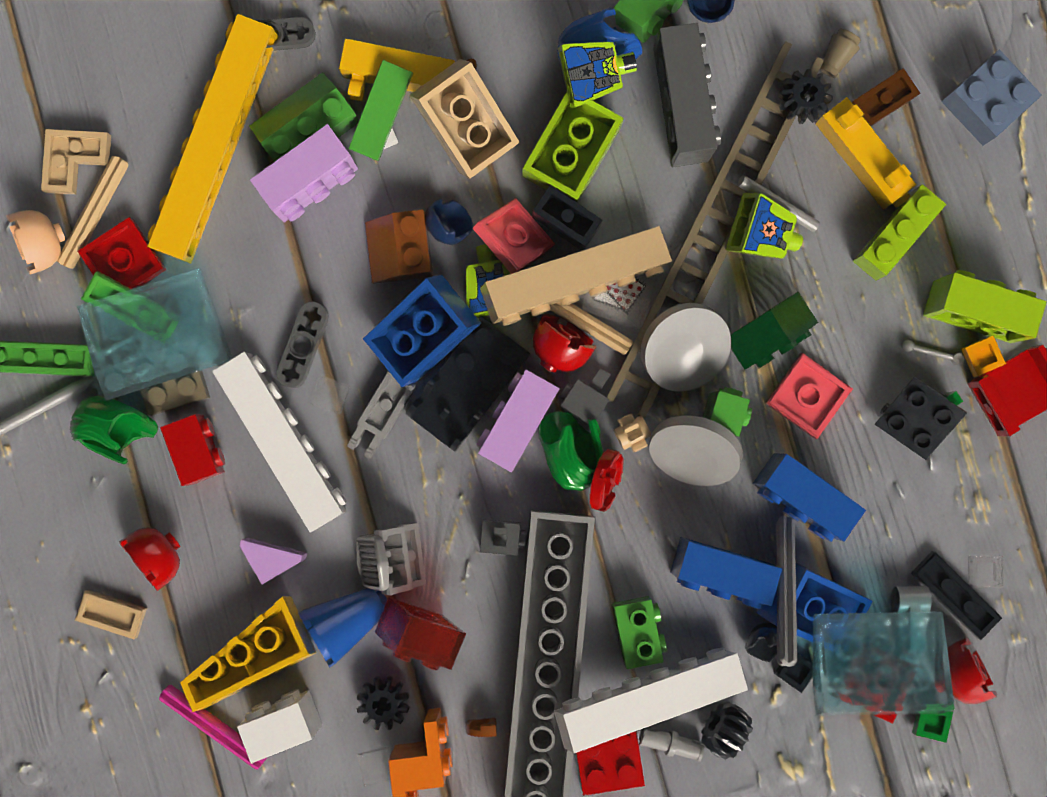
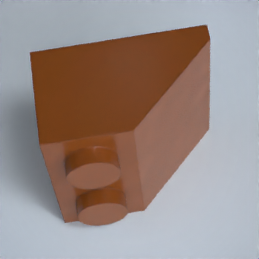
[365,209,433,284]

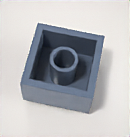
[941,49,1042,146]

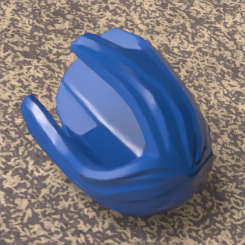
[557,7,642,62]

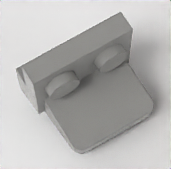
[356,523,426,595]

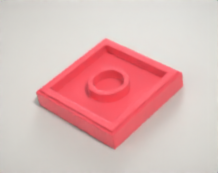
[472,198,555,274]
[765,353,853,439]

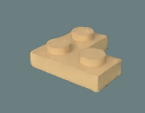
[41,129,111,195]

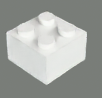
[237,689,322,763]

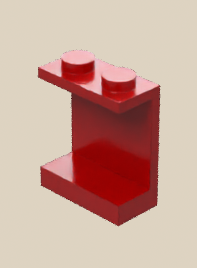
[967,345,1047,436]

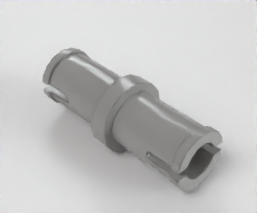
[639,727,705,762]

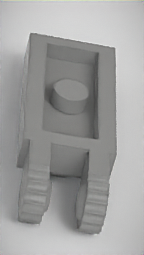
[347,371,416,460]

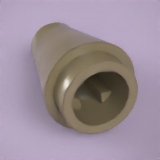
[820,28,861,78]

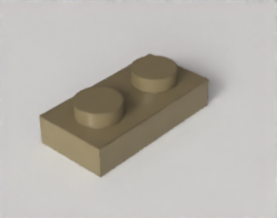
[139,368,210,416]

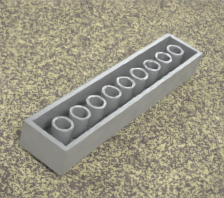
[504,510,595,797]

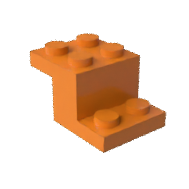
[388,708,453,797]

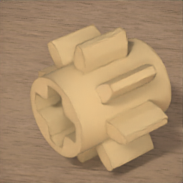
[613,413,652,452]

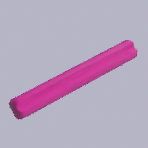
[159,685,267,770]

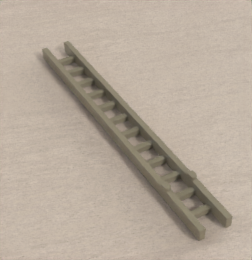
[606,41,824,418]

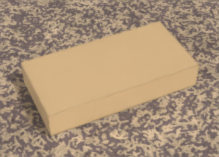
[75,589,147,639]

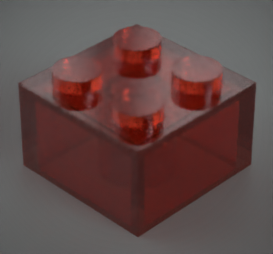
[375,597,466,670]

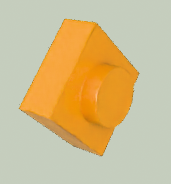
[961,336,1006,377]

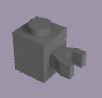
[559,368,611,425]
[480,519,526,556]

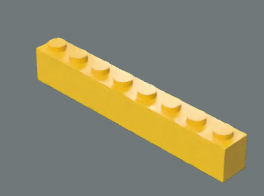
[147,14,279,264]

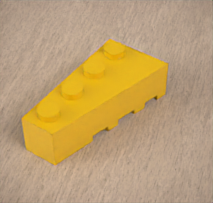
[180,596,317,712]

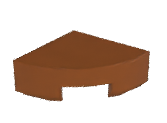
[465,717,497,737]

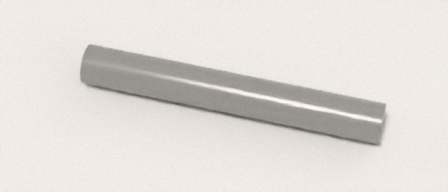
[737,175,820,232]

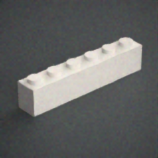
[212,352,347,532]
[554,648,748,753]

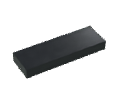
[911,551,1002,640]

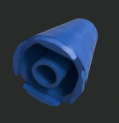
[298,588,390,668]

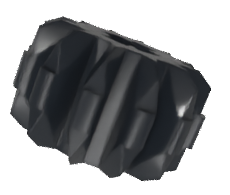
[778,68,833,124]
[357,676,410,730]
[701,702,753,760]

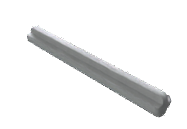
[776,516,797,667]

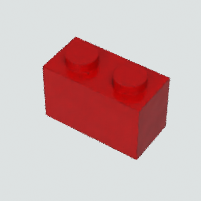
[160,414,225,486]

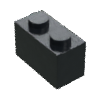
[532,185,603,251]

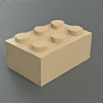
[409,59,520,179]

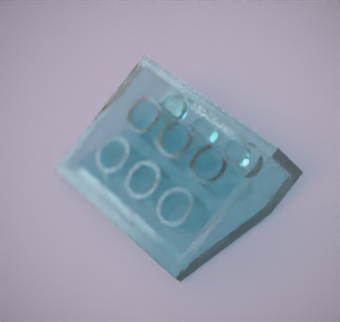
[77,268,232,401]
[813,612,955,716]

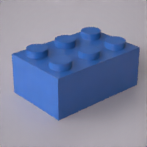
[363,275,481,387]
[753,453,866,542]
[670,537,782,609]

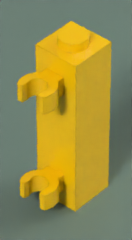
[339,38,455,102]
[816,97,917,210]

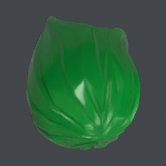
[70,396,159,464]
[538,411,604,491]

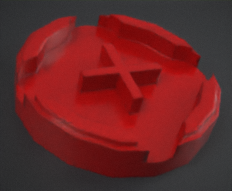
[590,449,624,512]

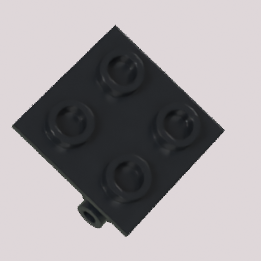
[875,376,967,460]

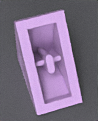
[239,538,307,584]

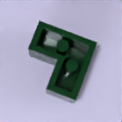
[731,292,819,370]

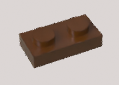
[852,68,921,126]

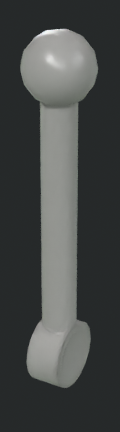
[902,340,965,365]

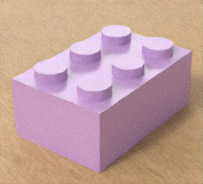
[250,124,358,222]
[476,370,560,473]

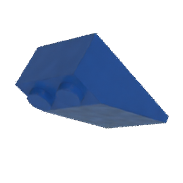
[757,563,873,656]

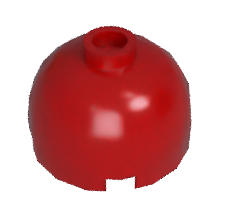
[533,314,597,373]
[119,527,181,591]
[935,637,997,704]

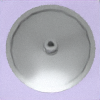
[641,303,731,391]
[649,415,743,486]

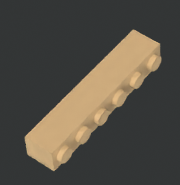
[480,226,672,326]

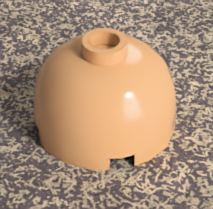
[6,210,65,275]

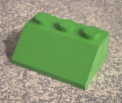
[249,72,359,162]

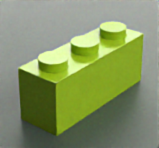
[853,184,947,281]

